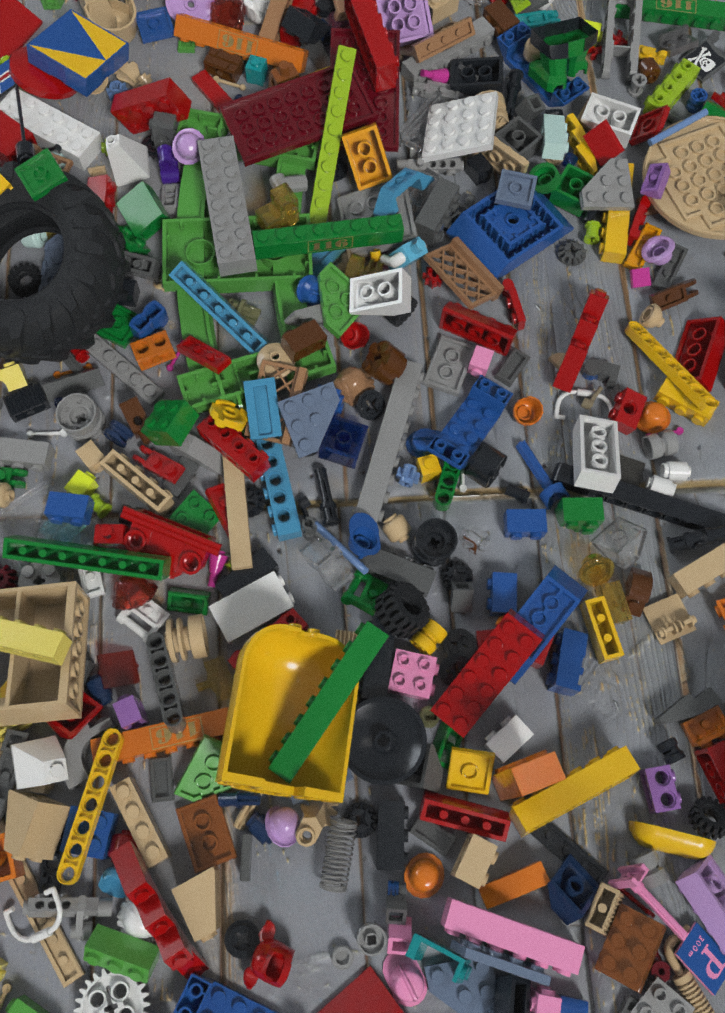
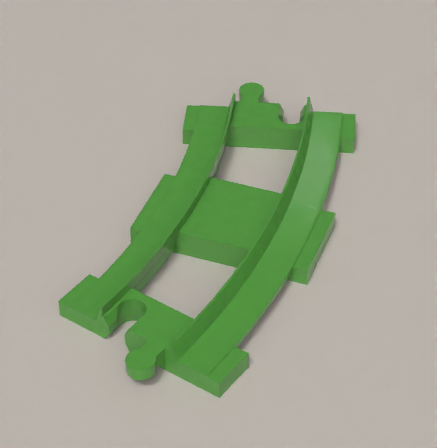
[162,108,336,429]

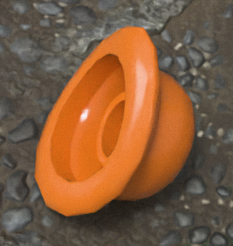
[637,401,671,434]
[404,852,444,899]

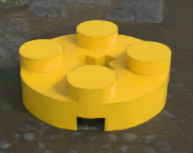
[209,399,248,431]

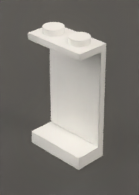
[209,571,295,645]

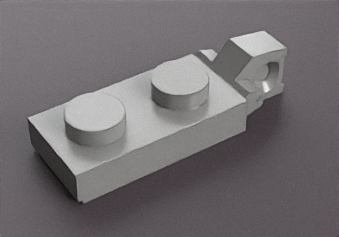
[412,80,460,102]

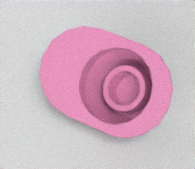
[383,954,427,1007]

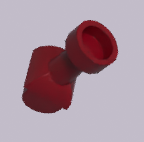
[649,951,671,982]

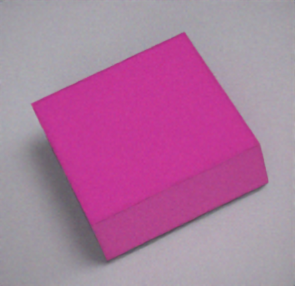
[630,267,651,289]

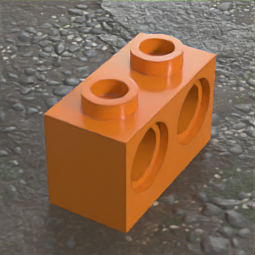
[130,330,177,371]

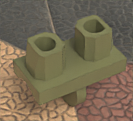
[229,298,261,326]

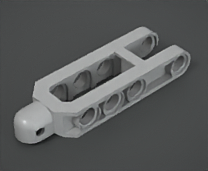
[600,0,643,81]

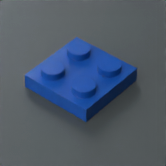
[136,6,176,44]

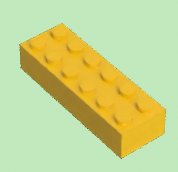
[509,746,640,838]

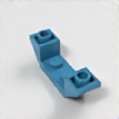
[373,168,434,217]

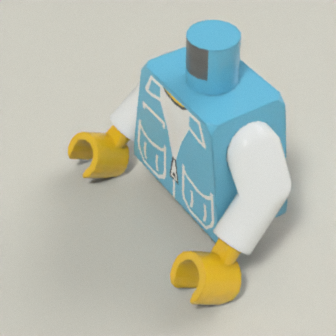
[370,236,428,270]

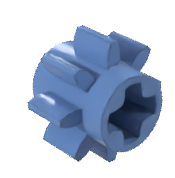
[106,80,128,101]
[396,464,421,488]

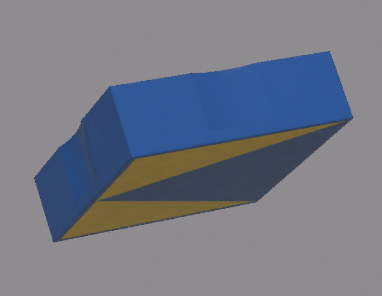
[26,9,129,97]

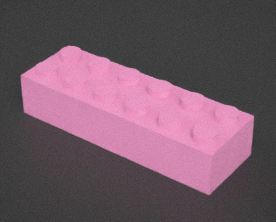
[440,897,585,977]

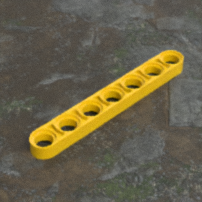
[624,321,719,414]
[56,728,124,885]

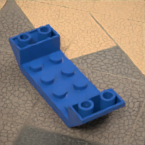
[497,21,590,107]
[426,375,513,470]
[510,565,588,685]
[173,973,279,1013]

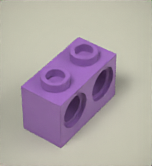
[112,694,150,731]
[639,764,682,814]

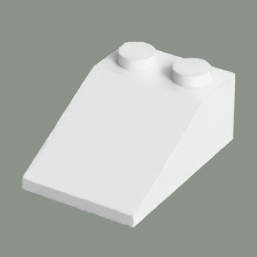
[581,92,642,149]
[349,268,411,316]

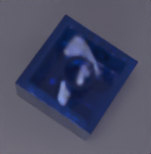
[318,415,368,469]

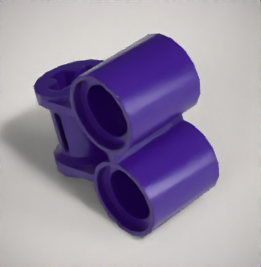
[157,144,181,184]

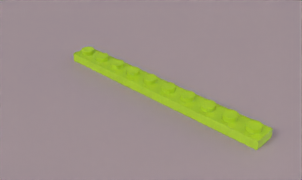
[309,45,357,224]

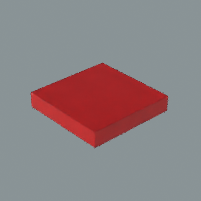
[629,105,670,146]

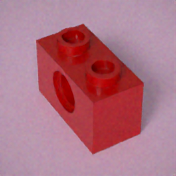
[608,387,647,435]

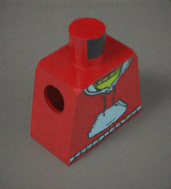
[93,524,130,551]

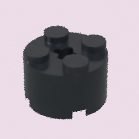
[464,441,508,488]

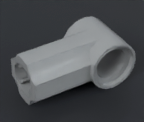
[269,173,308,199]

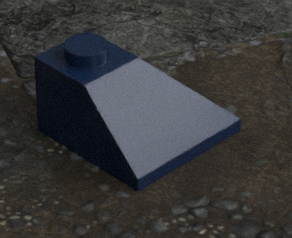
[548,854,600,926]

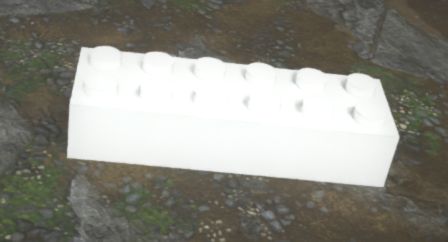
[0,87,103,171]

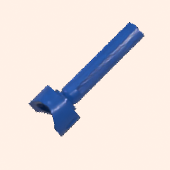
[515,440,570,510]

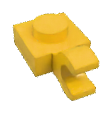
[638,45,668,65]

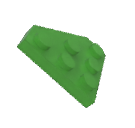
[317,261,359,339]
[174,734,232,802]

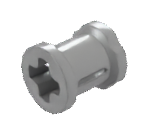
[627,73,647,98]

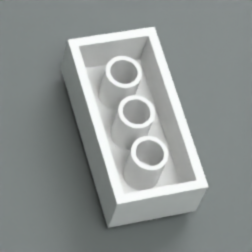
[573,414,621,493]

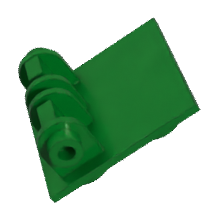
[168,489,219,534]

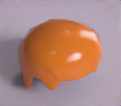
[512,396,544,426]

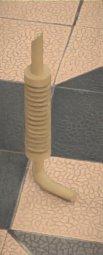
[664,924,715,1013]

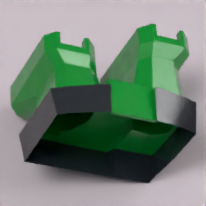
[528,17,598,93]

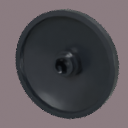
[348,696,427,785]

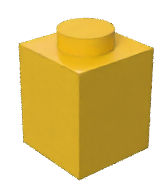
[416,454,442,484]

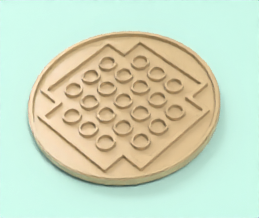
[642,116,725,240]

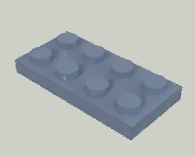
[449,938,551,986]

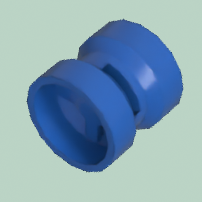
[685,88,708,114]

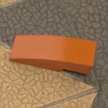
[478,861,550,909]

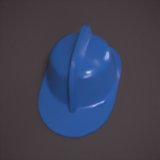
[296,275,321,306]
[406,428,441,459]
[348,513,381,559]

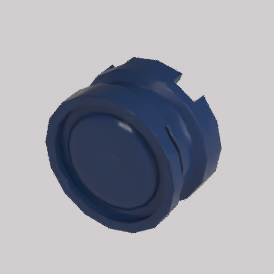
[102,419,134,448]

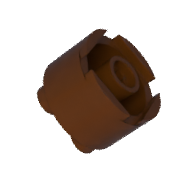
[361,341,407,385]

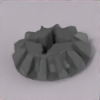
[557,239,587,266]

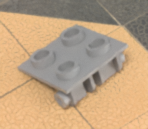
[630,976,695,1013]

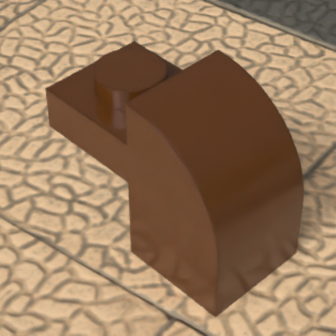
[620,567,653,617]

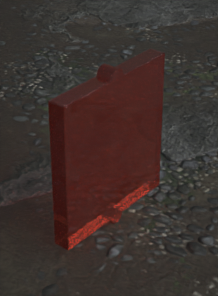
[97,650,140,689]

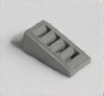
[161,183,180,219]

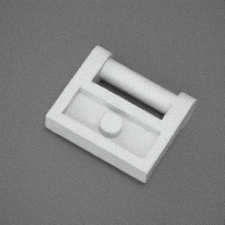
[116,591,172,643]

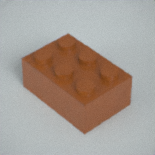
[594,903,667,994]

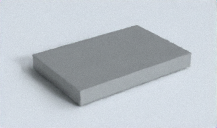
[422,335,476,397]

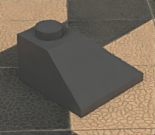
[397,743,443,793]

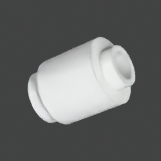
[660,461,691,481]
[645,475,677,497]

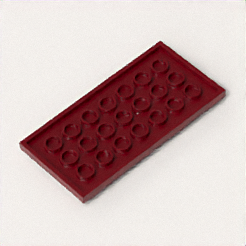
[330,28,400,152]
[218,65,378,167]

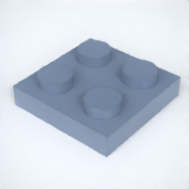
[495,169,538,210]

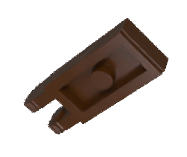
[649,278,699,311]

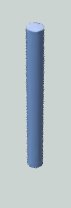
[647,108,708,146]
[315,521,369,575]

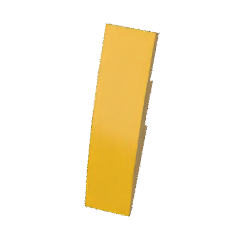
[565,113,598,176]

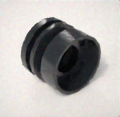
[411,518,458,567]

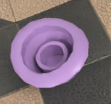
[172,128,205,165]
[641,235,675,266]
[265,806,300,847]

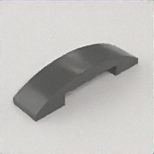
[0,729,30,821]

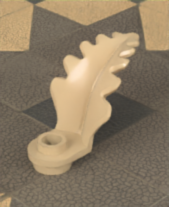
[113,61,153,88]
[296,800,340,847]

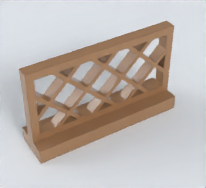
[400,17,475,63]
[423,236,504,310]
[244,359,309,447]

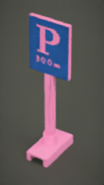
[608,863,725,995]

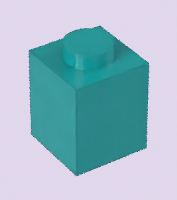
[245,54,268,87]

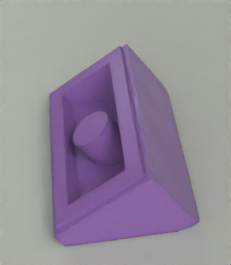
[640,163,671,199]

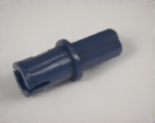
[218,790,261,809]

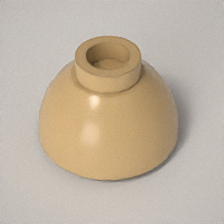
[639,303,665,328]

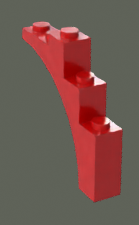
[552,288,609,393]
[110,840,209,980]

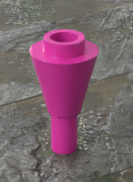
[420,68,450,84]
[207,551,228,588]

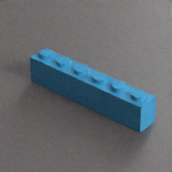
[169,261,269,354]

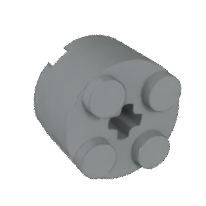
[18,562,66,587]

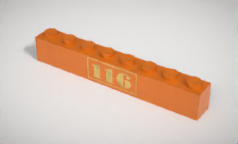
[174,13,309,73]
[90,707,228,767]

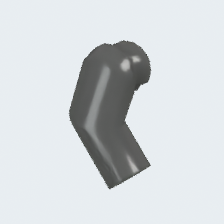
[335,253,349,274]

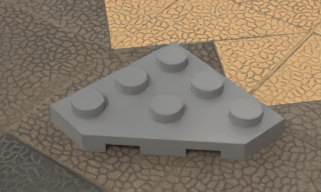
[579,158,635,211]

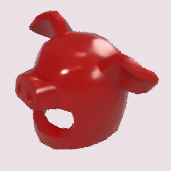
[243,920,295,990]

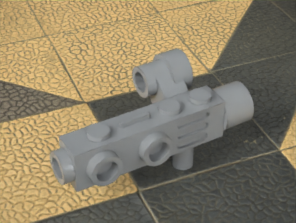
[396,146,464,176]
[23,894,113,941]

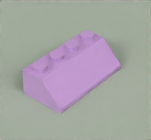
[675,854,725,955]

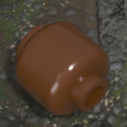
[637,57,661,84]

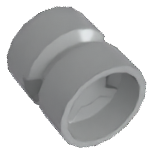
[642,430,679,460]
[629,849,669,890]
[356,922,387,956]

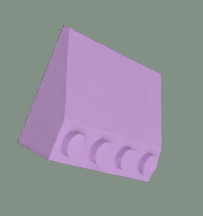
[376,0,434,47]

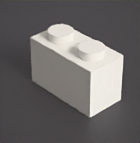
[483,715,534,765]

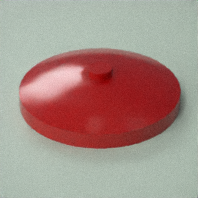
[9,46,77,100]

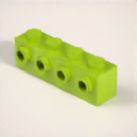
[642,58,701,114]

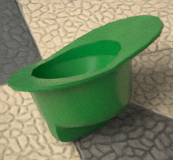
[529,162,562,194]

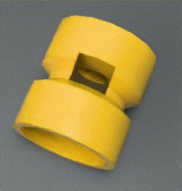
[409,618,448,656]

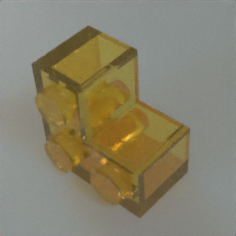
[255,182,299,230]

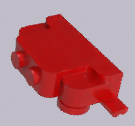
[120,506,222,579]

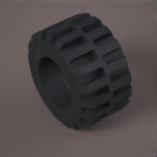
[374,581,430,639]

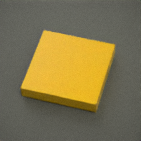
[446,746,495,795]

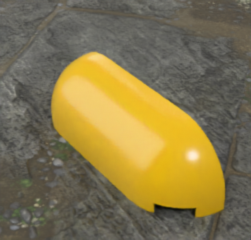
[628,821,716,860]

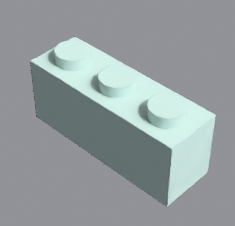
[540,114,569,160]

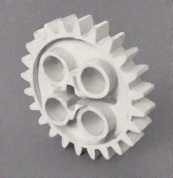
[74,968,151,1013]

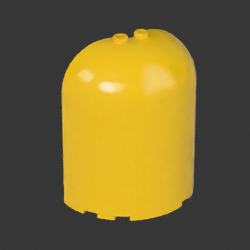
[215,623,359,803]

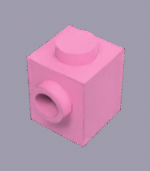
[467,345,494,378]
[387,915,412,955]

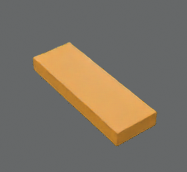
[623,222,662,270]

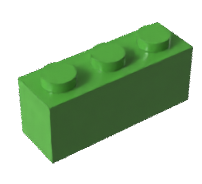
[83,923,160,984]

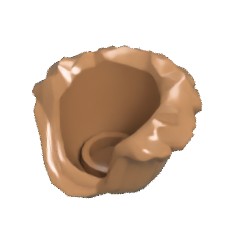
[333,366,375,406]

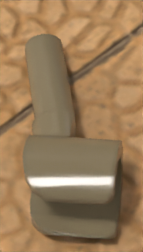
[581,386,603,410]

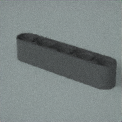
[146,632,187,734]

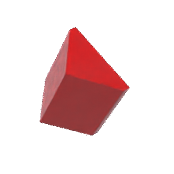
[583,119,625,166]
[47,692,103,740]

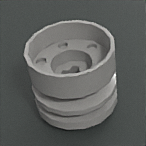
[55,393,106,443]

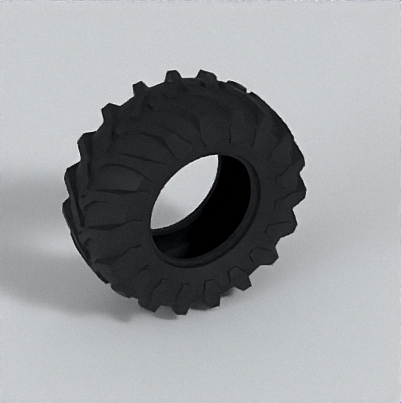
[0,161,131,365]

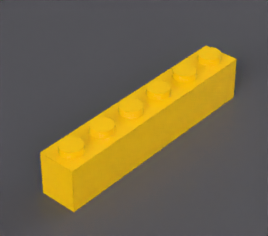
[598,163,634,264]

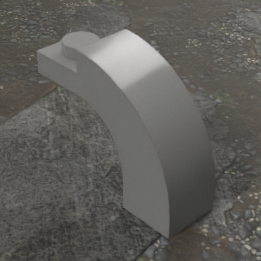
[63,717,117,790]

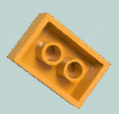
[342,122,393,191]

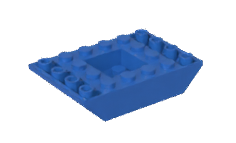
[446,190,574,279]

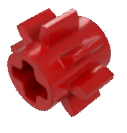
[422,266,443,289]

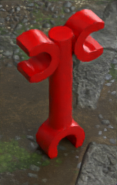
[587,29,628,61]

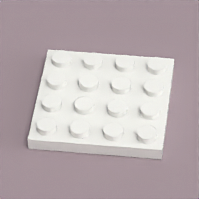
[422,91,499,163]

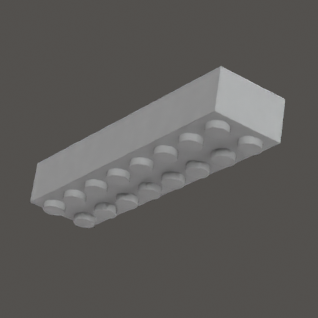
[197,135,258,277]

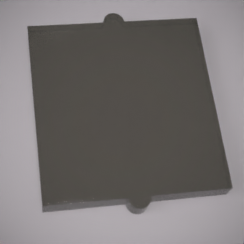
[620,455,646,486]

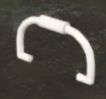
[554,388,613,420]
[3,886,63,944]

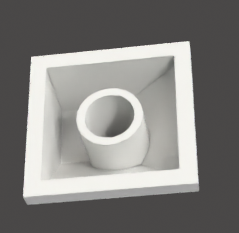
[10,735,69,790]

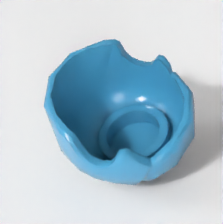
[98,865,127,898]

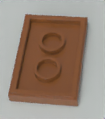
[175,794,238,874]

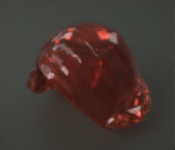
[210,0,246,31]
[112,575,158,610]

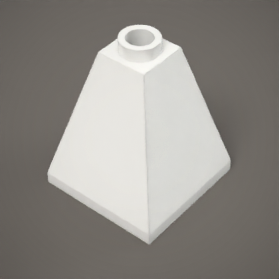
[106,134,150,187]

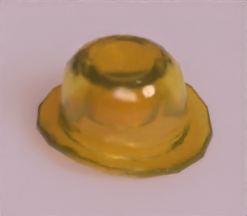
[579,553,615,587]

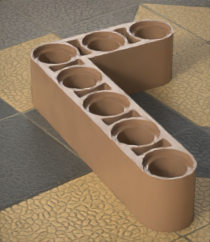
[259,0,293,41]

